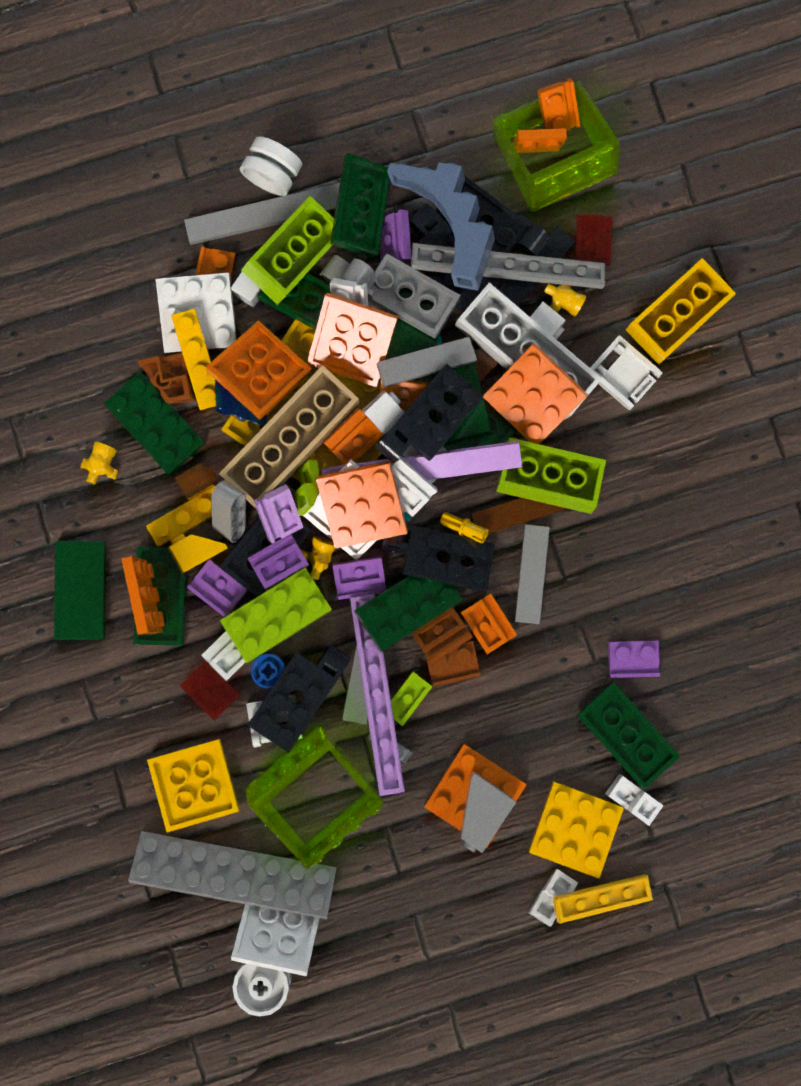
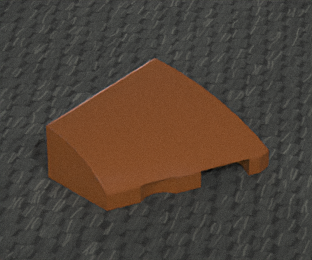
[138,353,196,404]

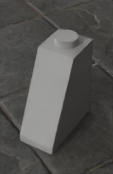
[460,771,516,853]

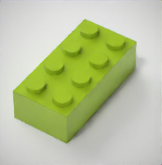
[241,196,334,305]
[496,438,606,514]
[220,568,332,664]

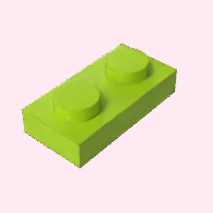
[391,672,432,726]

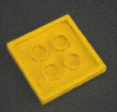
[147,739,240,832]
[528,781,624,878]

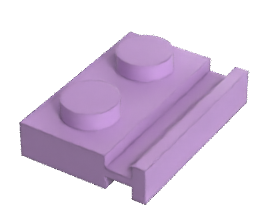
[253,484,303,543]

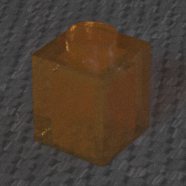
[175,463,216,501]

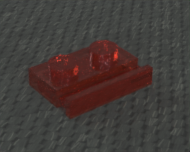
[575,214,612,266]
[180,660,241,721]

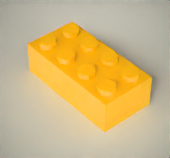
[626,258,736,365]

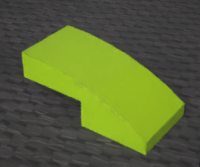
[294,460,319,516]

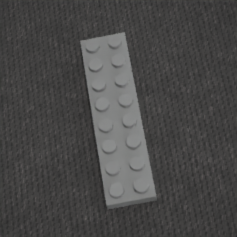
[128,831,337,919]

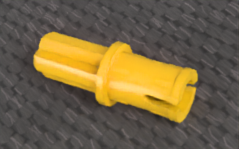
[440,512,489,544]

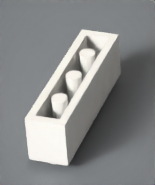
[361,391,447,483]

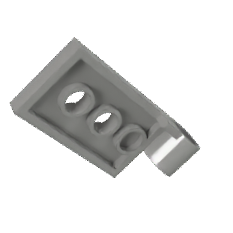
[341,254,461,338]

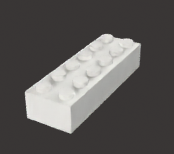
[455,283,602,420]

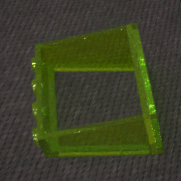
[492,80,620,212]
[245,724,384,869]

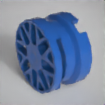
[251,653,286,689]

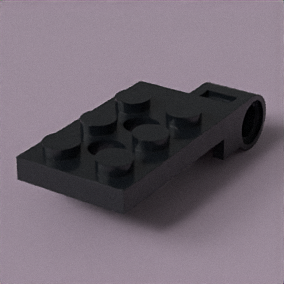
[435,175,550,256]
[409,203,500,314]
[375,364,484,464]
[220,481,312,597]
[382,524,495,592]
[247,644,351,753]

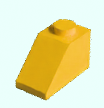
[168,533,227,573]

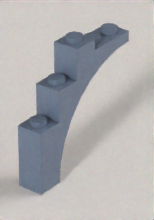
[387,162,495,291]

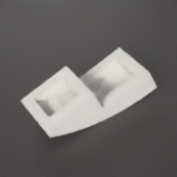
[605,774,663,826]
[528,869,578,927]

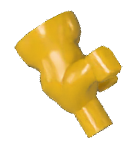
[544,283,586,317]
[80,442,119,485]
[301,536,335,580]

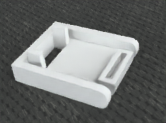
[590,335,662,410]

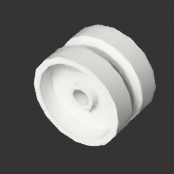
[239,137,303,196]
[233,963,292,1017]

